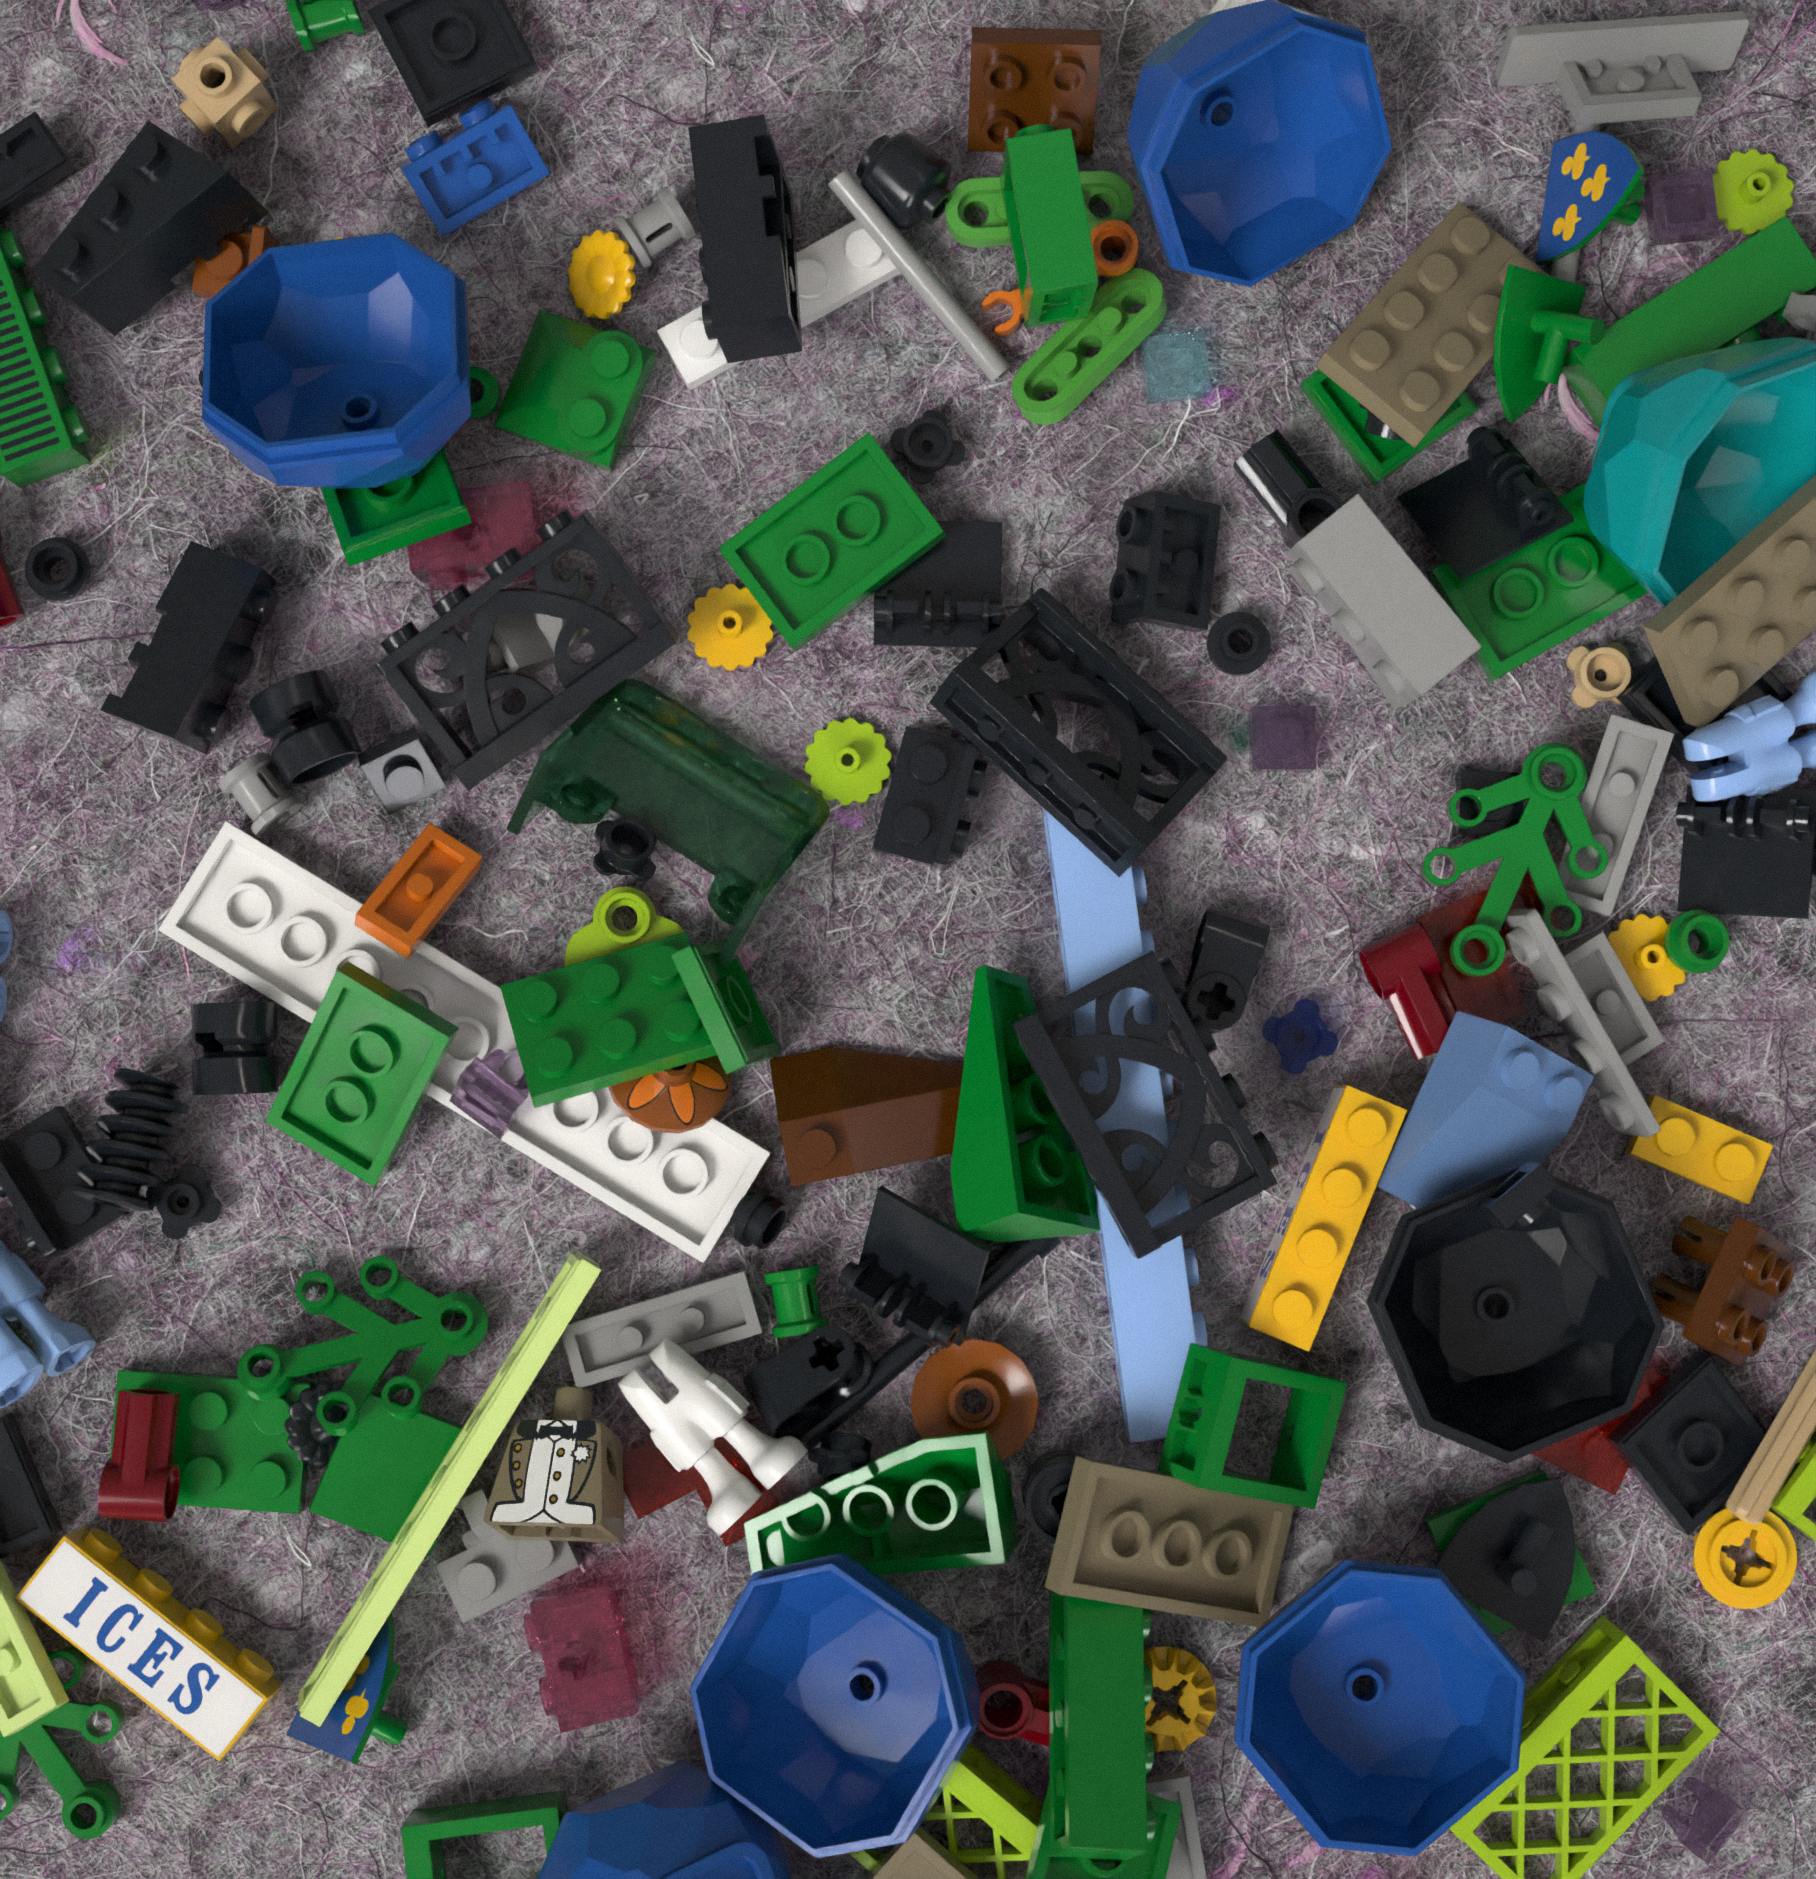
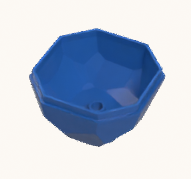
[1127,0,1392,287]
[202,232,471,489]
[690,1552,980,1858]
[1234,1559,1526,1857]
[537,1760,793,1879]

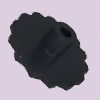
[284,1380,349,1469]

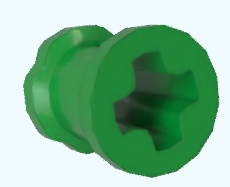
[285,0,366,54]
[764,1264,830,1338]

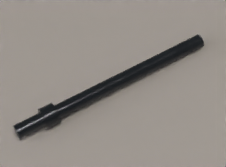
[794,1237,1062,1456]

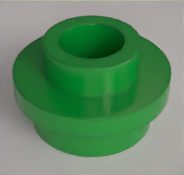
[1664,910,1729,974]

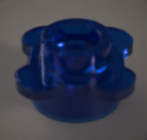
[1262,999,1338,1074]

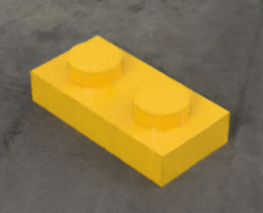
[1625,1095,1773,1204]

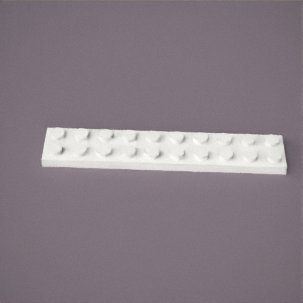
[158,821,772,1263]

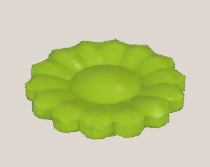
[1707,149,1794,236]
[805,718,892,806]

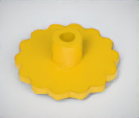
[567,230,636,319]
[687,584,773,671]
[1607,914,1686,1002]

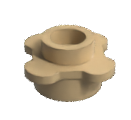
[1566,642,1631,709]

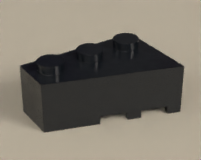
[688,114,802,363]
[32,121,269,336]
[100,541,278,754]

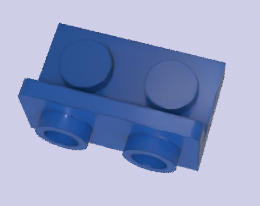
[398,98,550,237]

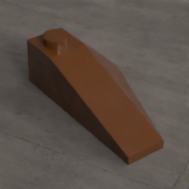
[769,1047,964,1187]

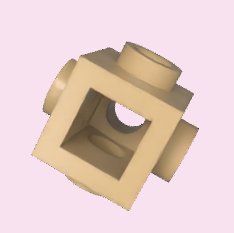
[171,36,278,150]

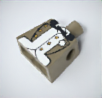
[484,1387,624,1543]

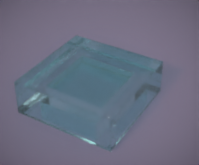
[1140,330,1211,404]

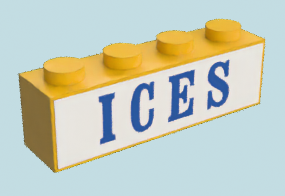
[1239,1085,1407,1352]
[15,1526,283,1761]

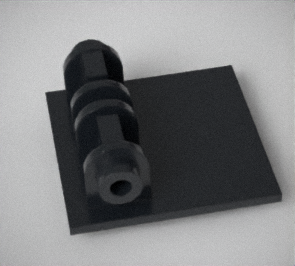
[1397,426,1574,581]
[873,521,1002,648]
[1676,786,1816,919]
[838,1185,990,1348]

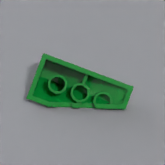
[950,965,1100,1242]
[744,1430,1019,1575]

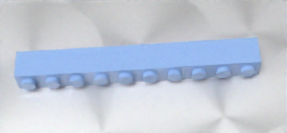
[1042,806,1208,1443]

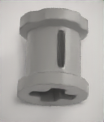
[613,187,696,270]
[218,752,303,837]

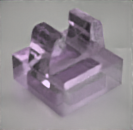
[449,1049,529,1140]
[1661,1777,1749,1864]

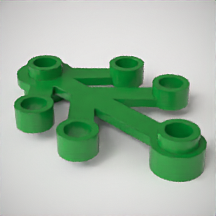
[1421,743,1608,977]
[237,1256,489,1436]
[0,1647,125,1839]

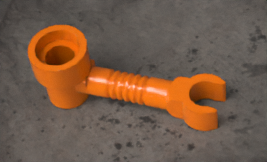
[981,220,1138,337]

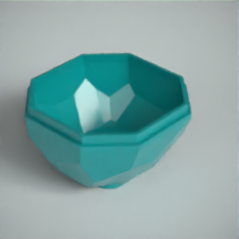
[1583,337,1816,607]

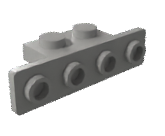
[1495,11,1750,125]
[1504,909,1665,1138]

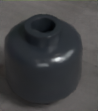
[856,132,952,229]

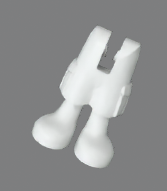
[618,1338,808,1536]

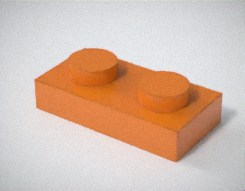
[354,823,483,959]

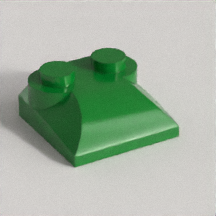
[494,310,657,472]

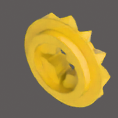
[1691,1508,1797,1609]
[1144,1646,1217,1753]

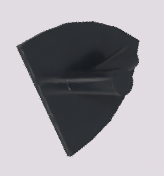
[1434,1477,1576,1642]

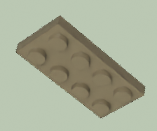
[1315,201,1550,448]
[1643,475,1816,728]
[1044,1456,1295,1627]

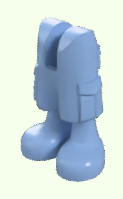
[1682,669,1816,802]
[0,1240,96,1409]

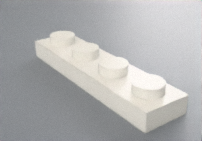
[657,220,901,391]

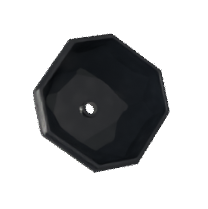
[1366,1165,1665,1463]

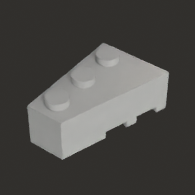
[1287,494,1482,710]

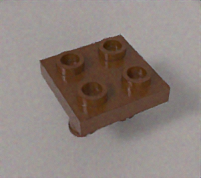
[968,27,1101,154]
[1651,1215,1795,1369]

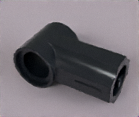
[1233,429,1344,549]

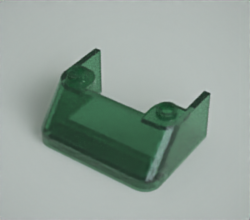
[506,678,830,969]

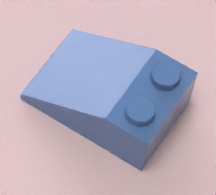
[1376,1011,1594,1208]

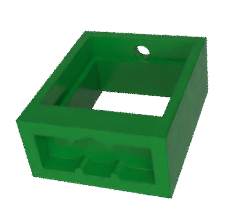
[1000,124,1098,328]
[1157,1343,1347,1509]
[401,1790,569,1879]

